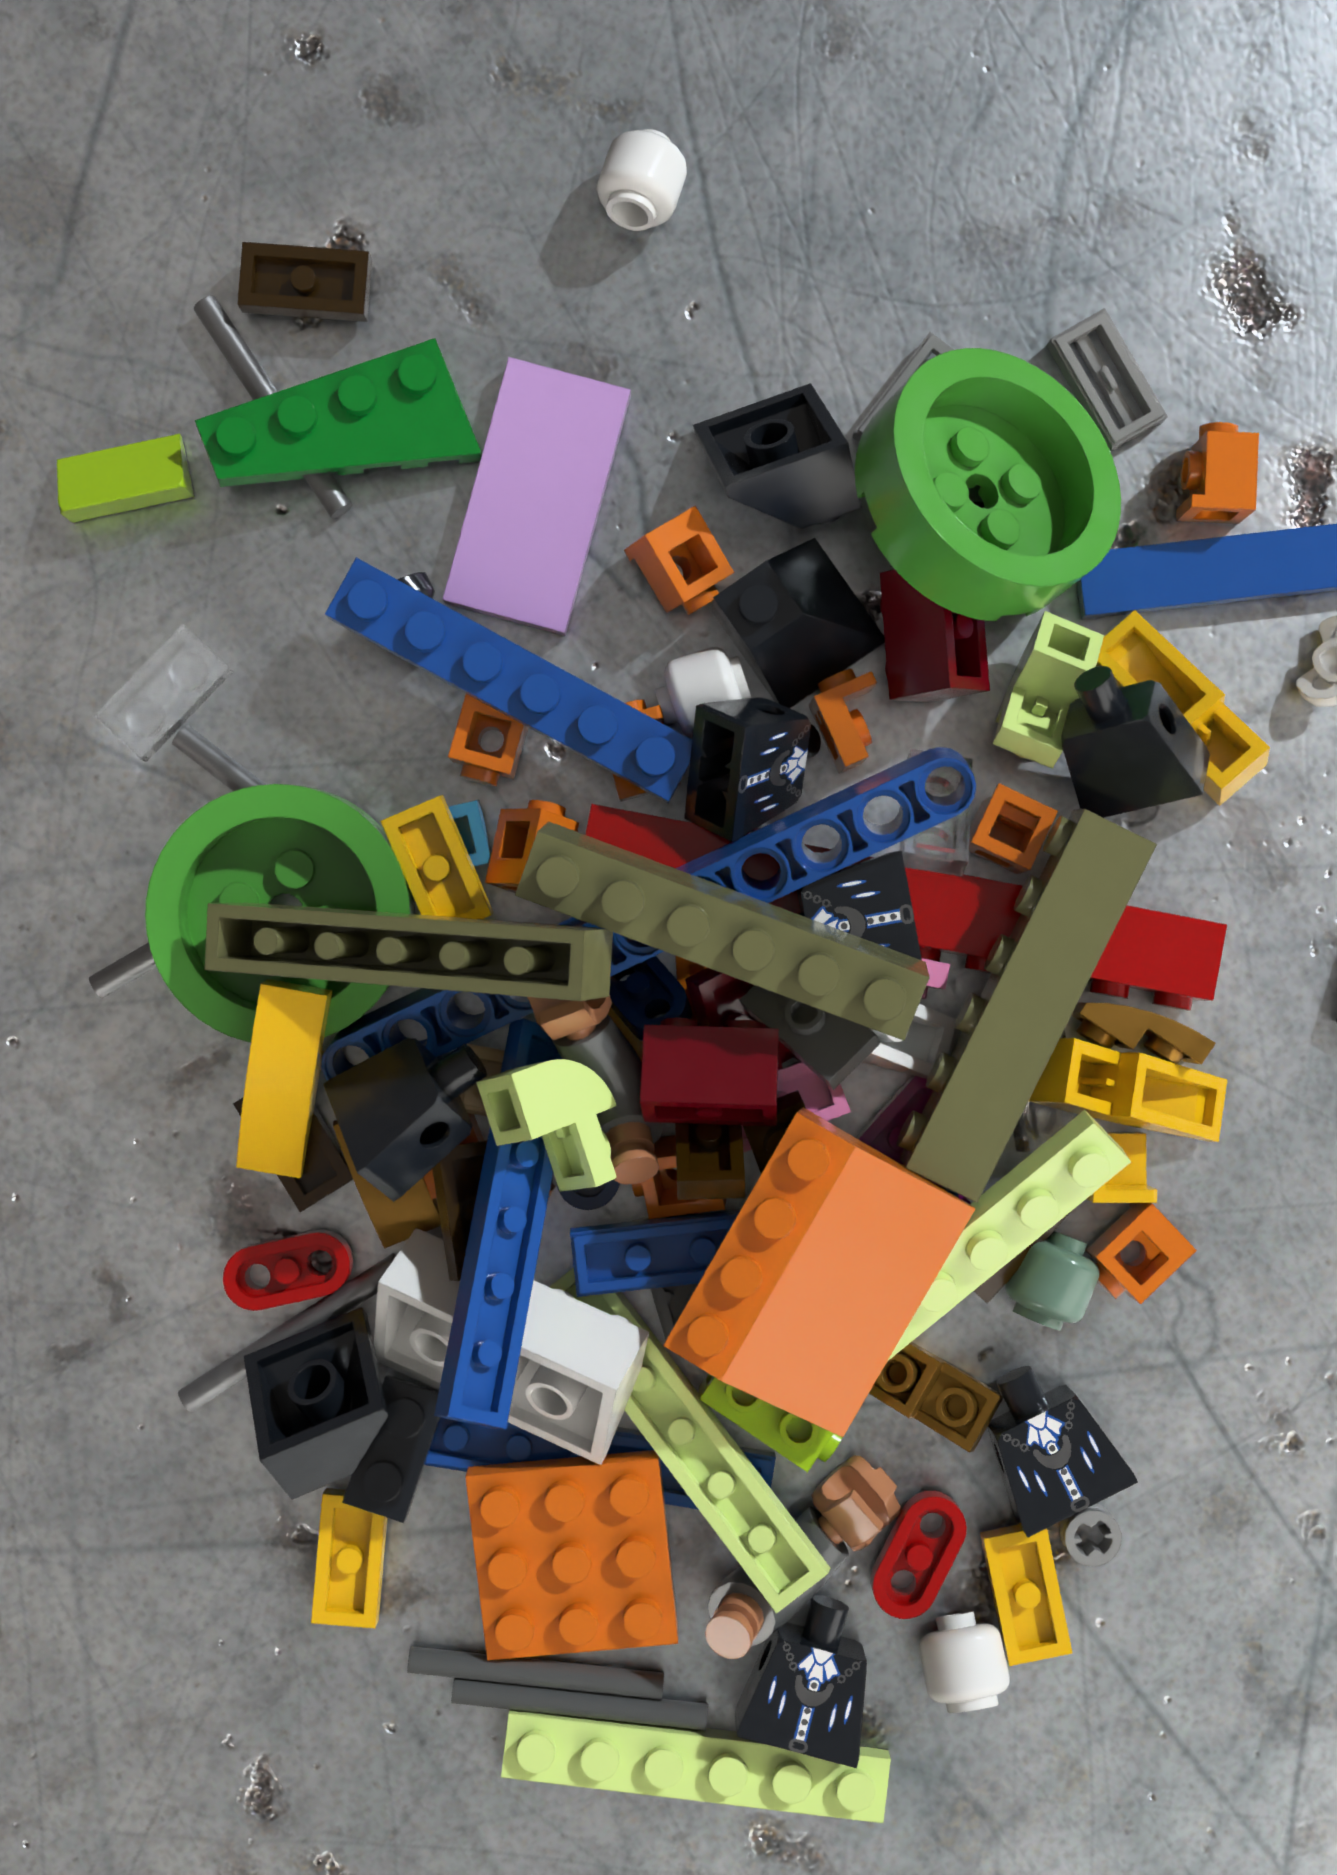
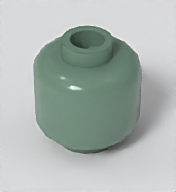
[1005,1231,1100,1331]

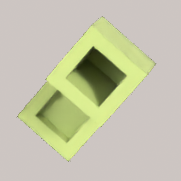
[993,611,1104,769]
[476,1059,617,1192]

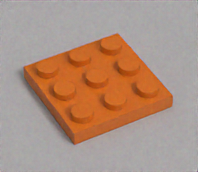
[465,1450,679,1661]

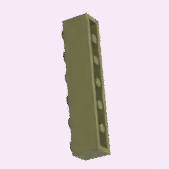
[896,809,1157,1203]
[515,821,930,1041]
[205,902,613,1001]

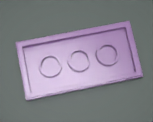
[442,357,631,636]

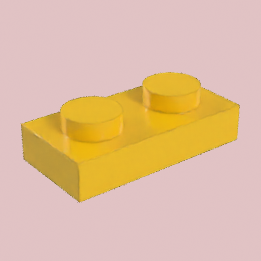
[381,795,494,919]
[311,1488,387,1629]
[980,1524,1073,1666]

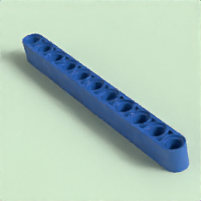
[321,747,976,1081]

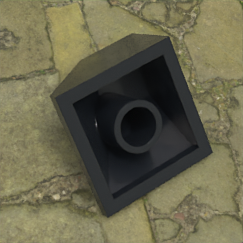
[693,383,862,529]
[712,538,885,709]
[244,1307,388,1500]

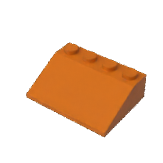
[663,1107,976,1437]

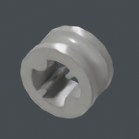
[1059,1503,1122,1567]

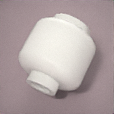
[596,129,687,231]
[655,647,752,739]
[919,1611,1010,1713]

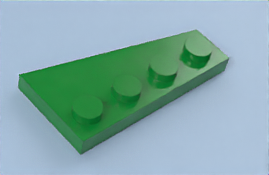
[195,338,482,487]

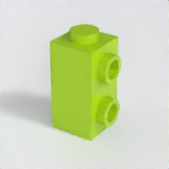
[699,1373,843,1473]

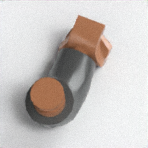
[527,994,663,1185]
[705,1455,902,1659]

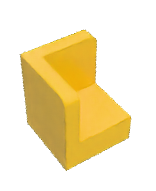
[1087,1132,1157,1203]

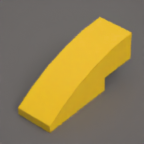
[1096,610,1270,806]
[236,979,333,1178]
[1029,1038,1227,1142]

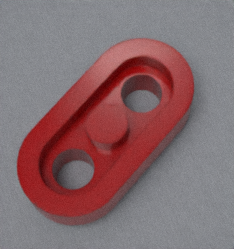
[223,1230,354,1311]
[870,1490,967,1619]

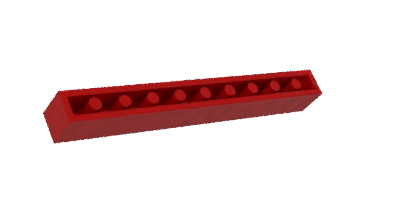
[585,804,1227,1011]

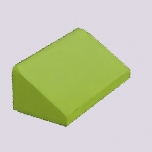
[57,434,194,523]

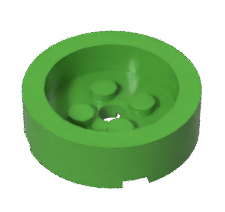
[855,348,1121,621]
[145,784,415,1043]

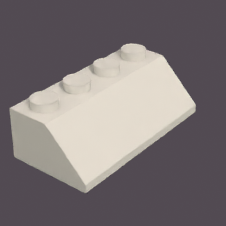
[373,1228,649,1465]

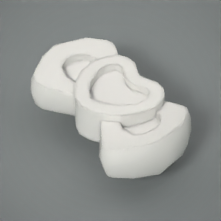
[1296,615,1337,707]

